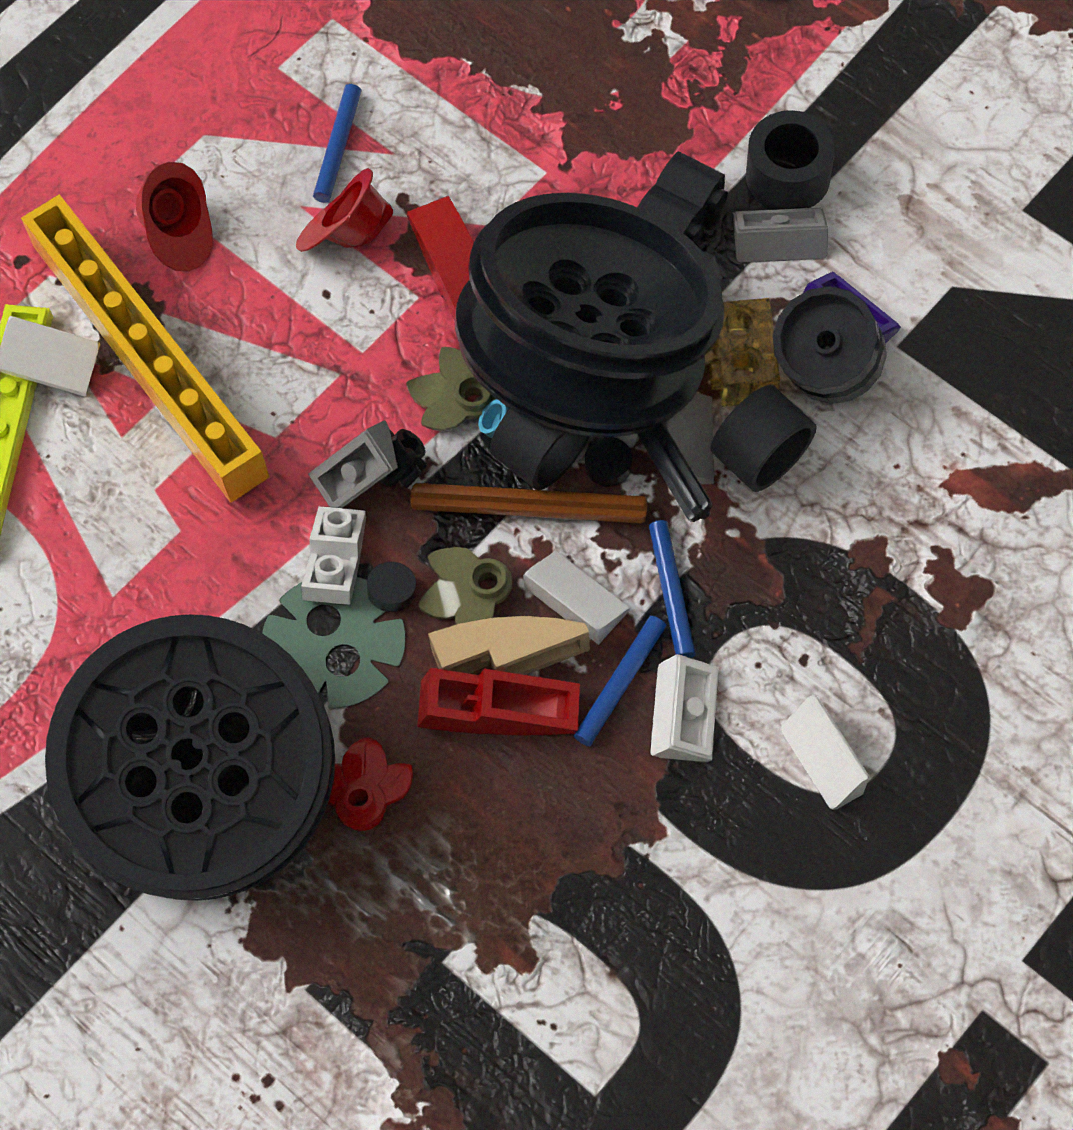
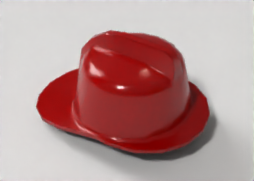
[136,162,213,272]
[296,168,393,252]

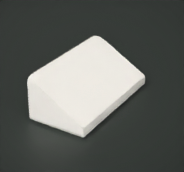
[0,316,100,396]
[523,551,630,645]
[650,654,719,762]
[781,694,869,810]

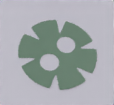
[262,577,405,709]

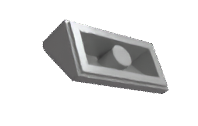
[733,208,828,263]
[665,393,714,484]
[308,420,398,508]

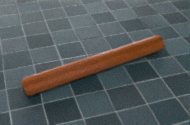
[410,483,647,523]

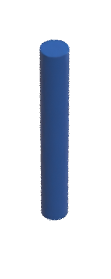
[313,84,362,203]
[649,520,696,658]
[574,616,666,747]

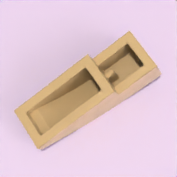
[428,616,590,675]

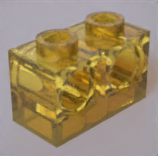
[709,298,780,407]

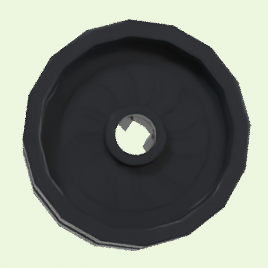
[773,286,887,404]

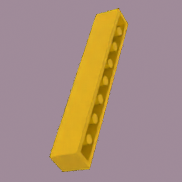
[21,194,270,503]

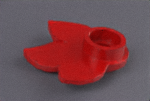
[328,737,413,831]

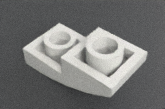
[301,506,366,605]

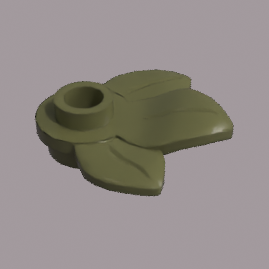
[406,347,496,431]
[418,547,512,625]

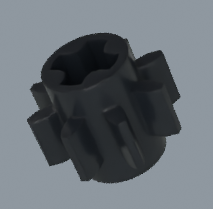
[379,429,428,488]

